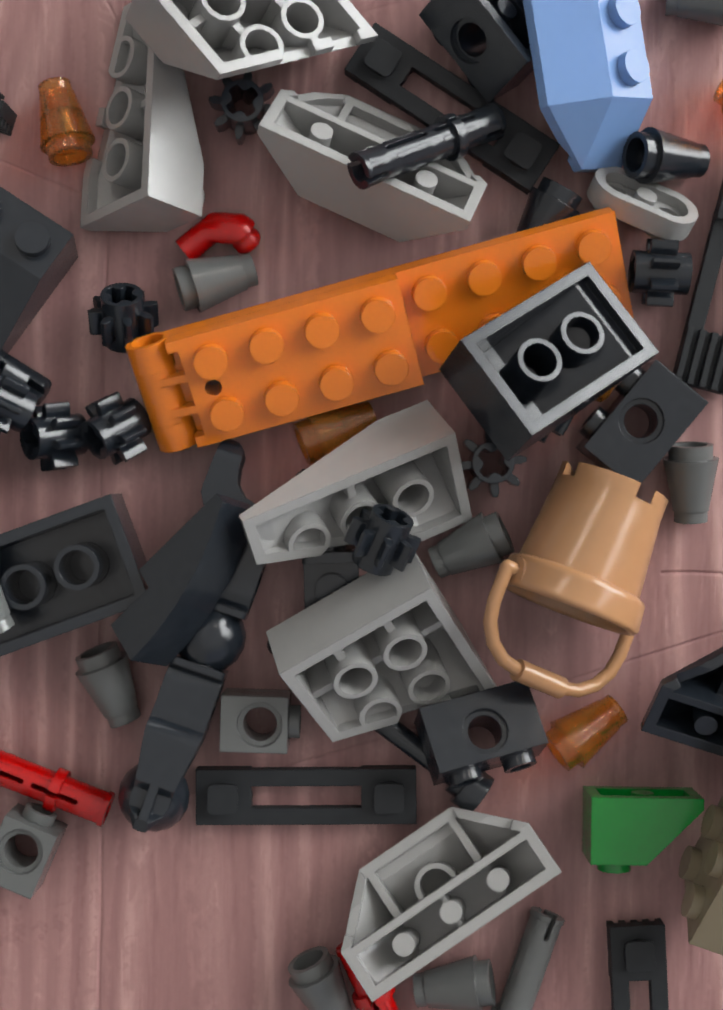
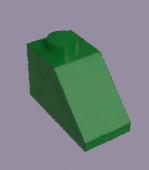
[582,786,704,874]

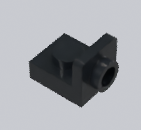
[302,545,359,609]

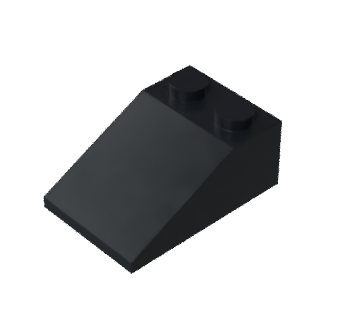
[0,187,78,364]
[439,262,659,461]

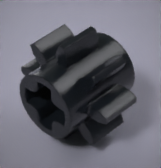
[209,72,274,145]
[628,238,693,307]
[87,283,159,353]
[0,363,37,434]
[81,392,152,465]
[20,401,88,471]
[461,431,527,497]
[344,504,421,576]

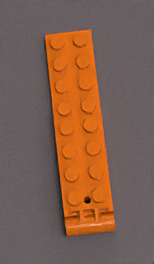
[125,207,634,453]

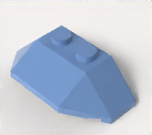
[523,0,653,173]

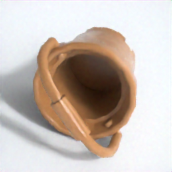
[483,461,669,699]

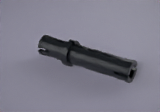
[347,103,506,190]

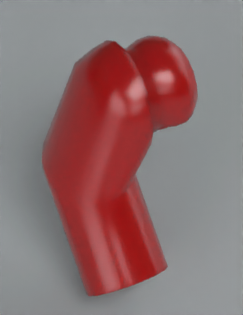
[175,212,261,259]

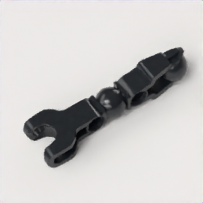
[118,439,307,833]

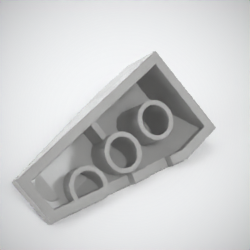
[80,2,205,232]
[239,400,472,565]

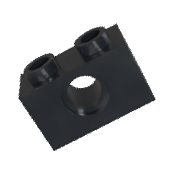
[419,0,534,103]
[576,359,709,483]
[414,682,549,789]

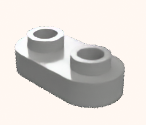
[587,166,699,241]

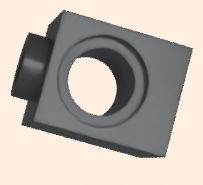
[219,688,301,754]
[0,802,68,899]

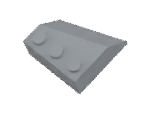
[125,0,378,80]
[266,554,497,742]

